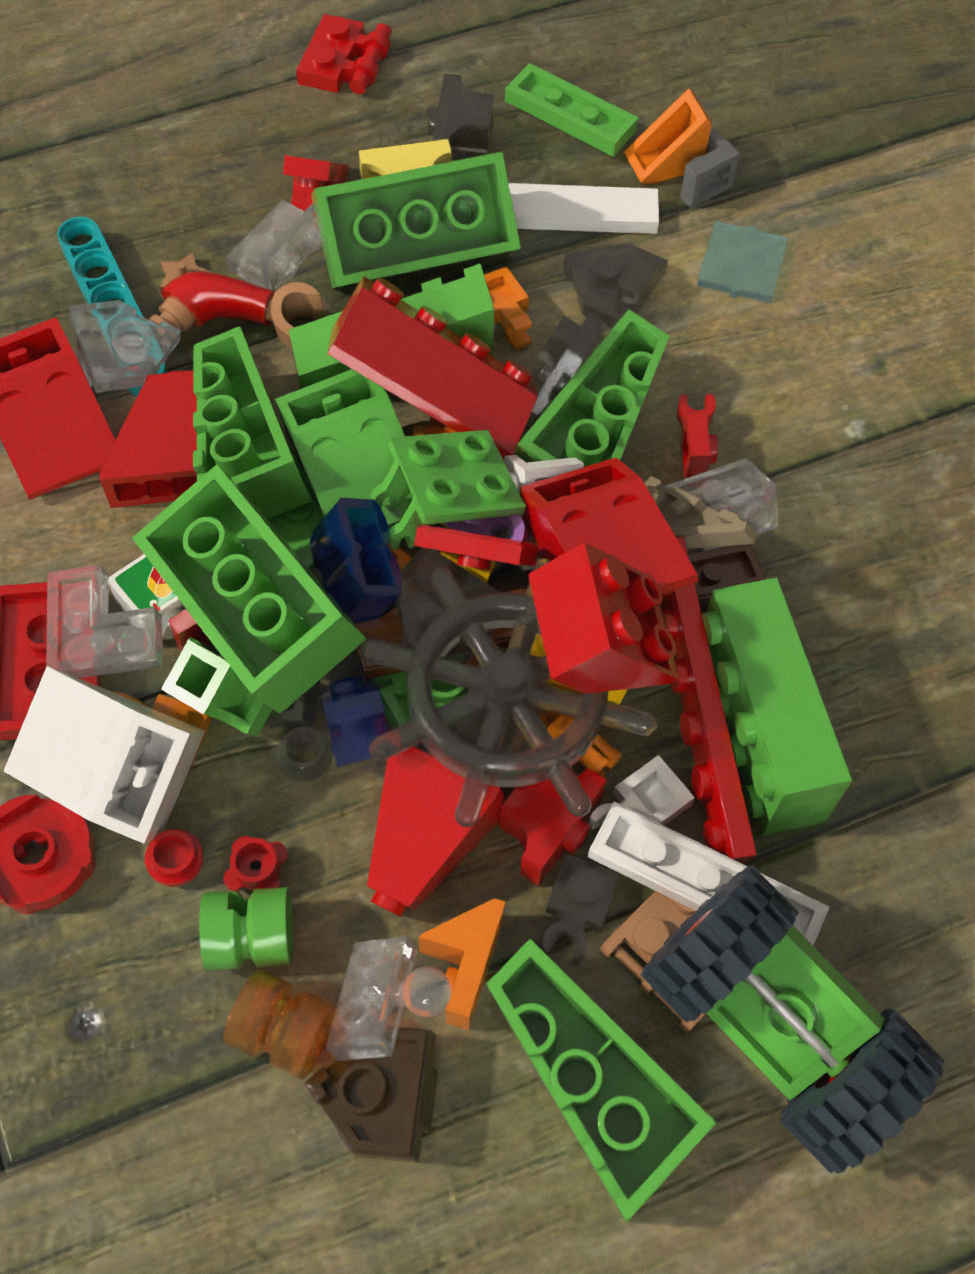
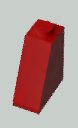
[99,370,197,508]

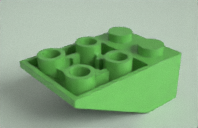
[274,369,413,550]

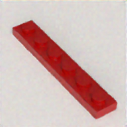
[660,537,757,865]

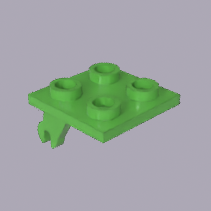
[370,430,526,550]

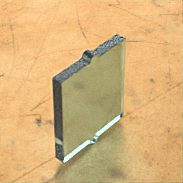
[697,221,788,303]

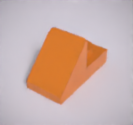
[419,898,506,1031]

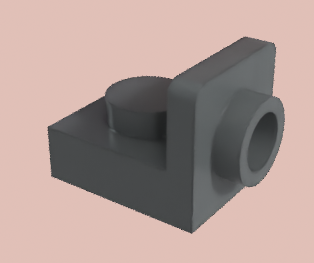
[680,128,740,208]

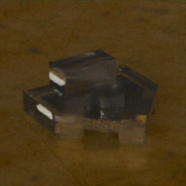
[564,243,668,329]
[532,313,604,417]

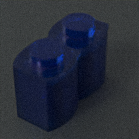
[310,497,403,623]

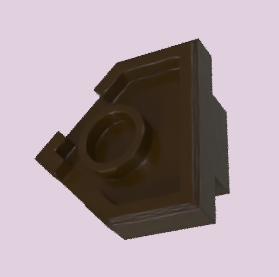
[304,1025,438,1163]

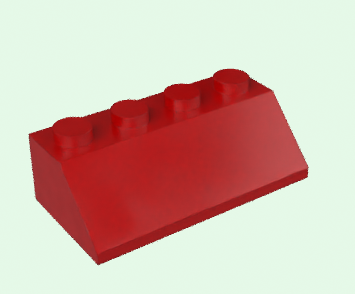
[327,276,538,460]

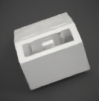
[4,666,205,844]

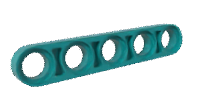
[57,216,168,397]

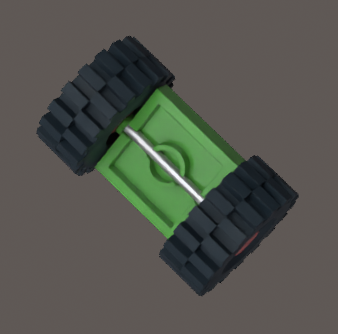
[641,865,945,1174]

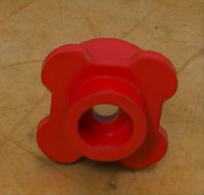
[223,836,288,891]

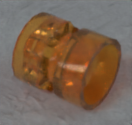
[223,969,338,1080]

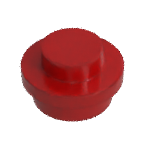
[145,829,204,887]

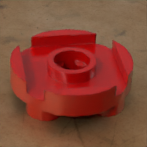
[0,794,96,914]

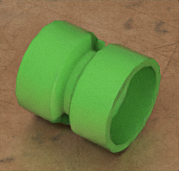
[199,887,293,971]

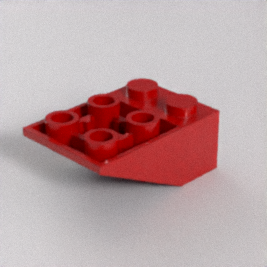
[0,317,115,500]
[519,458,698,596]

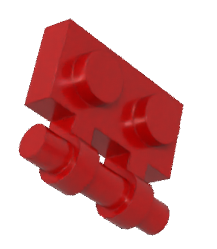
[296,14,392,94]

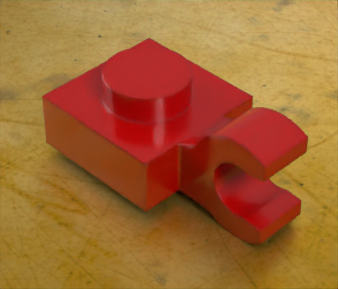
[676,394,718,484]

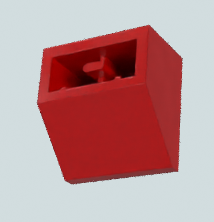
[528,542,679,694]

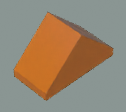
[624,88,712,186]

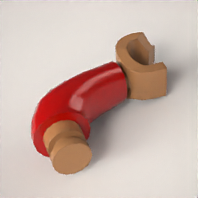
[148,271,330,350]

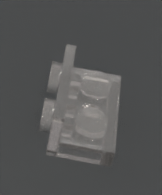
[226,200,322,291]
[666,458,778,554]

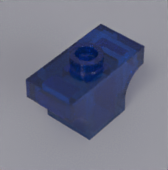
[318,676,391,767]

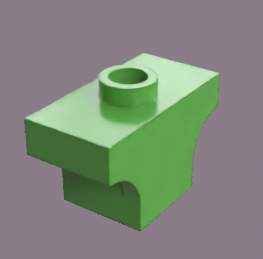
[162,637,272,737]

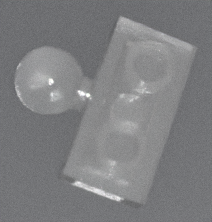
[326,936,451,1061]

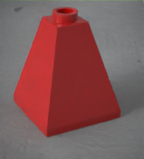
[367,738,506,917]

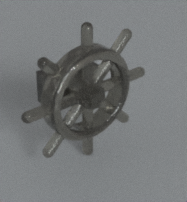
[361,558,657,827]

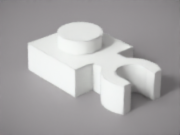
[589,755,695,829]

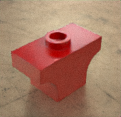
[499,764,607,887]

